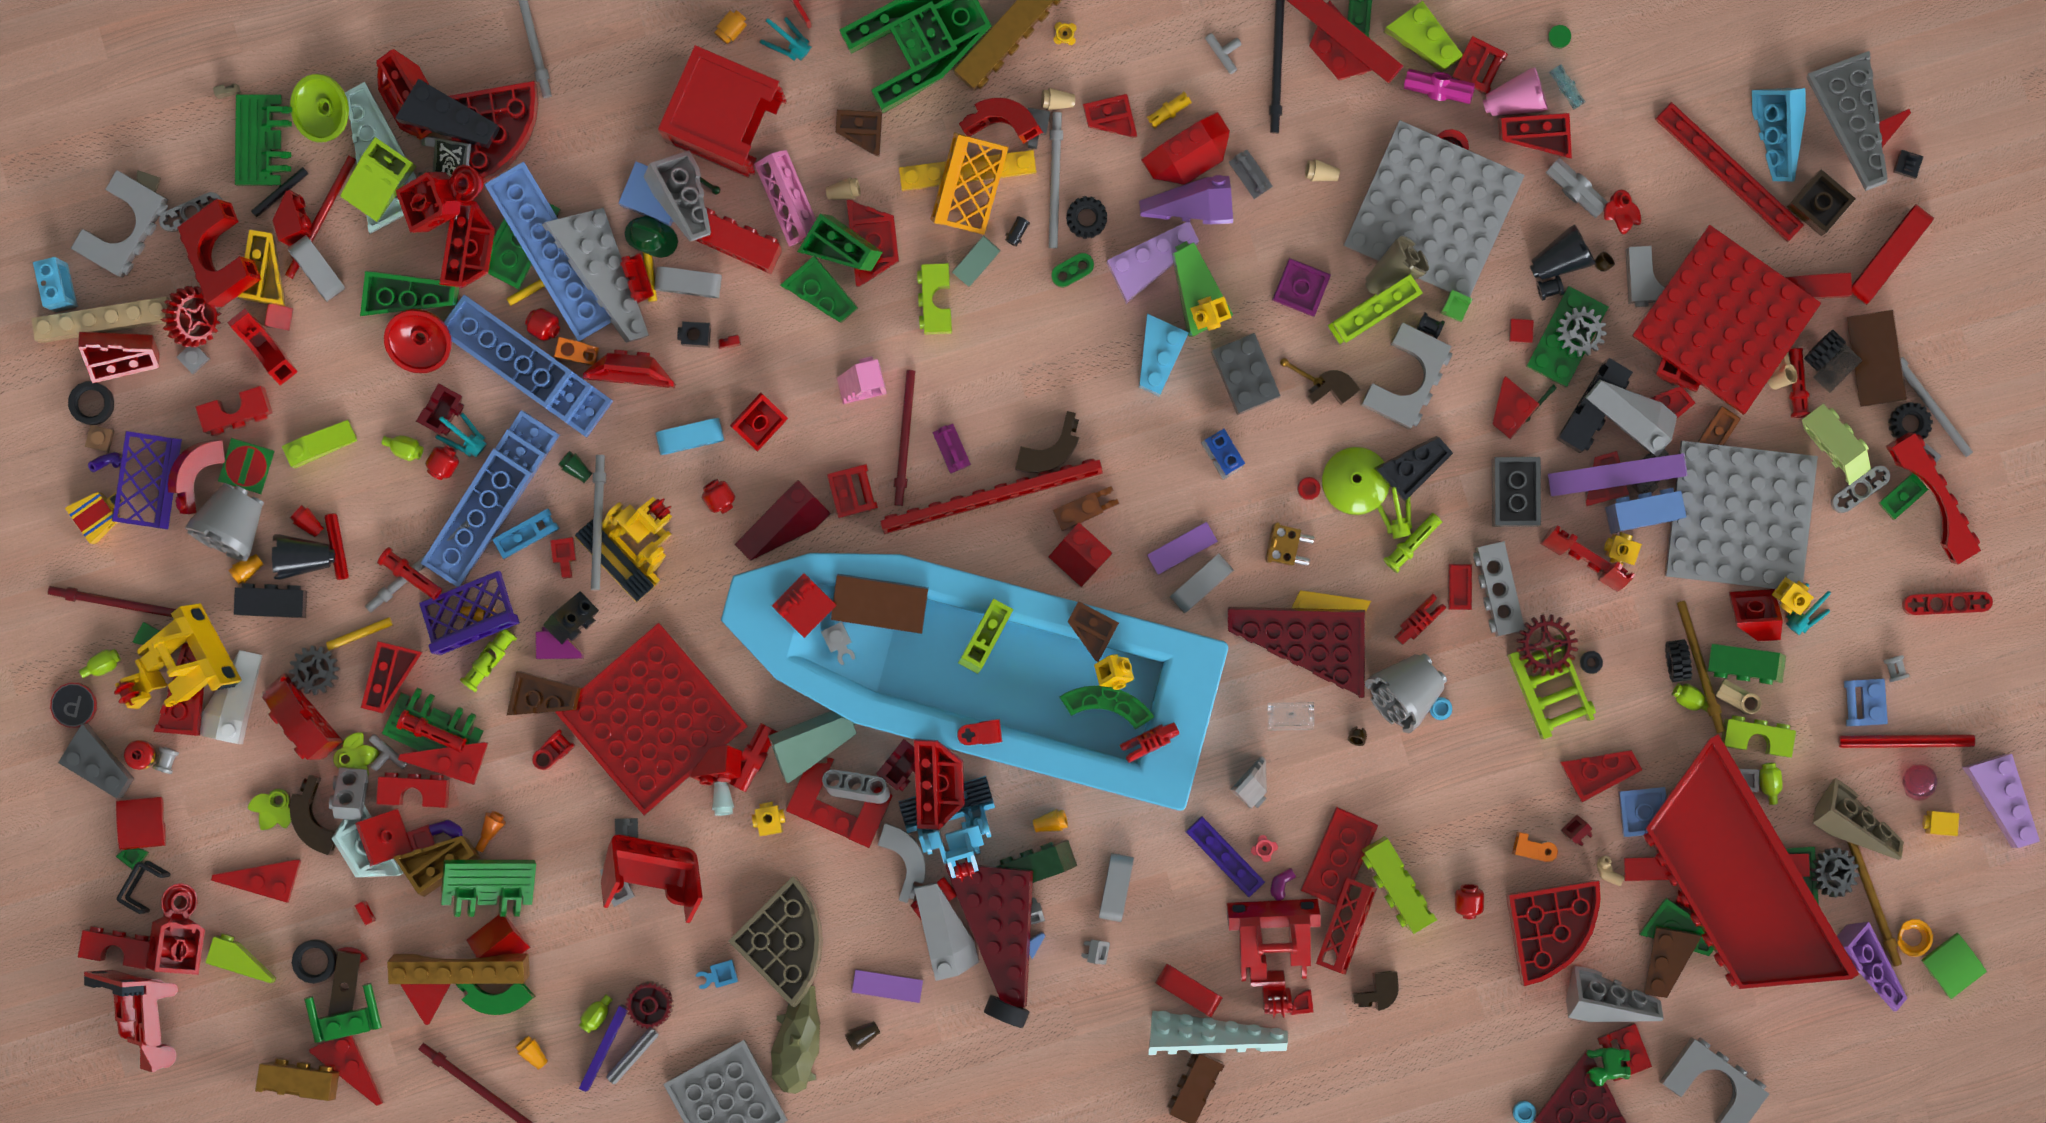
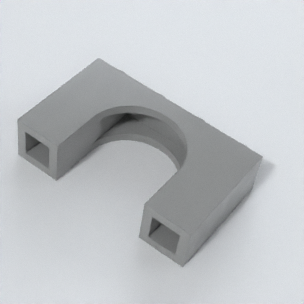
[71,170,168,278]
[1625,246,1665,307]
[1361,323,1453,430]
[1659,1037,1769,1123]

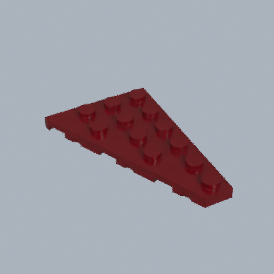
[1228,607,1365,698]
[945,863,1033,1008]
[1533,1049,1626,1123]

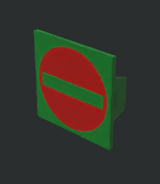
[218,438,275,495]

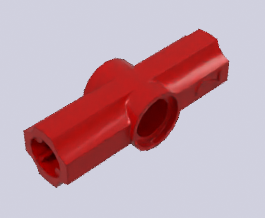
[729,723,778,792]

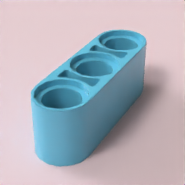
[655,418,724,455]

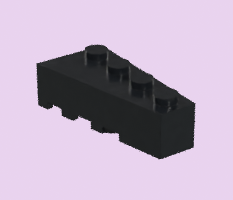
[395,79,500,149]
[1557,358,1633,453]

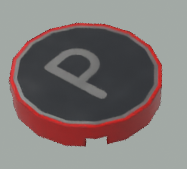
[50,683,97,728]

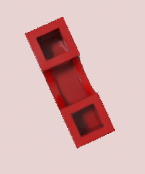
[196,386,273,436]
[376,772,450,808]
[78,926,150,969]

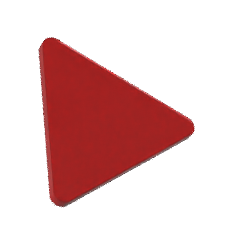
[401,984,451,1025]

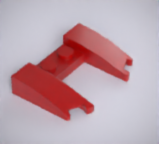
[1540,525,1635,592]
[786,758,893,848]

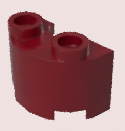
[416,383,464,436]
[876,739,915,792]

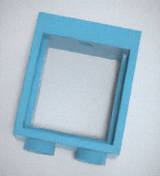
[33,257,78,312]

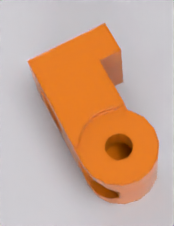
[554,337,599,366]
[1512,832,1558,862]

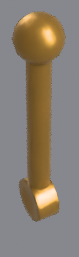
[1280,358,1322,385]

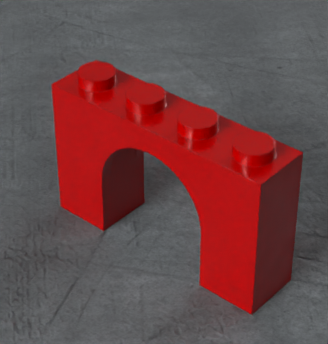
[177,199,261,308]

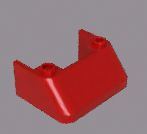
[601,835,703,923]

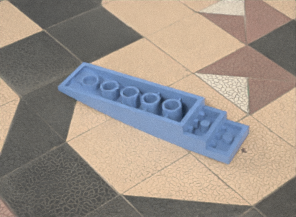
[444,295,613,437]
[421,410,560,587]

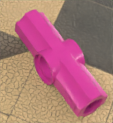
[1404,69,1475,104]

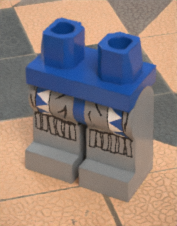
[1201,429,1245,480]

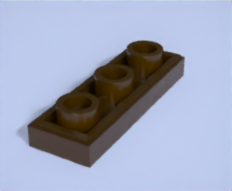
[328,951,361,1016]

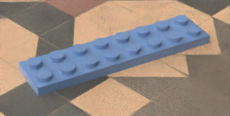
[484,162,611,342]

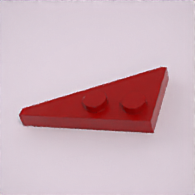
[398,742,489,785]
[211,859,301,903]
[309,1035,383,1106]

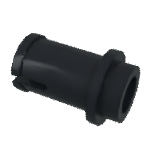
[1005,216,1030,247]

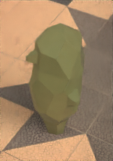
[771,986,821,1094]

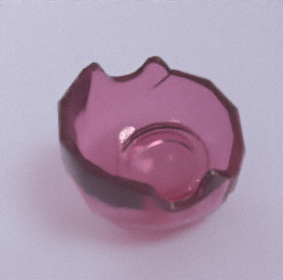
[1902,764,1938,801]

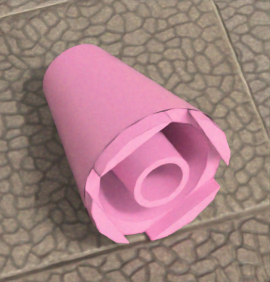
[1483,68,1548,116]

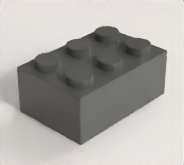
[1211,333,1281,415]
[1492,457,1541,527]

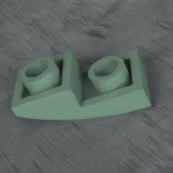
[952,235,1001,287]

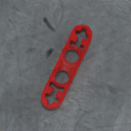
[1902,592,1993,615]

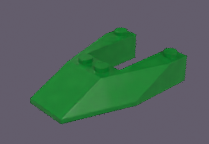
[839,0,992,113]

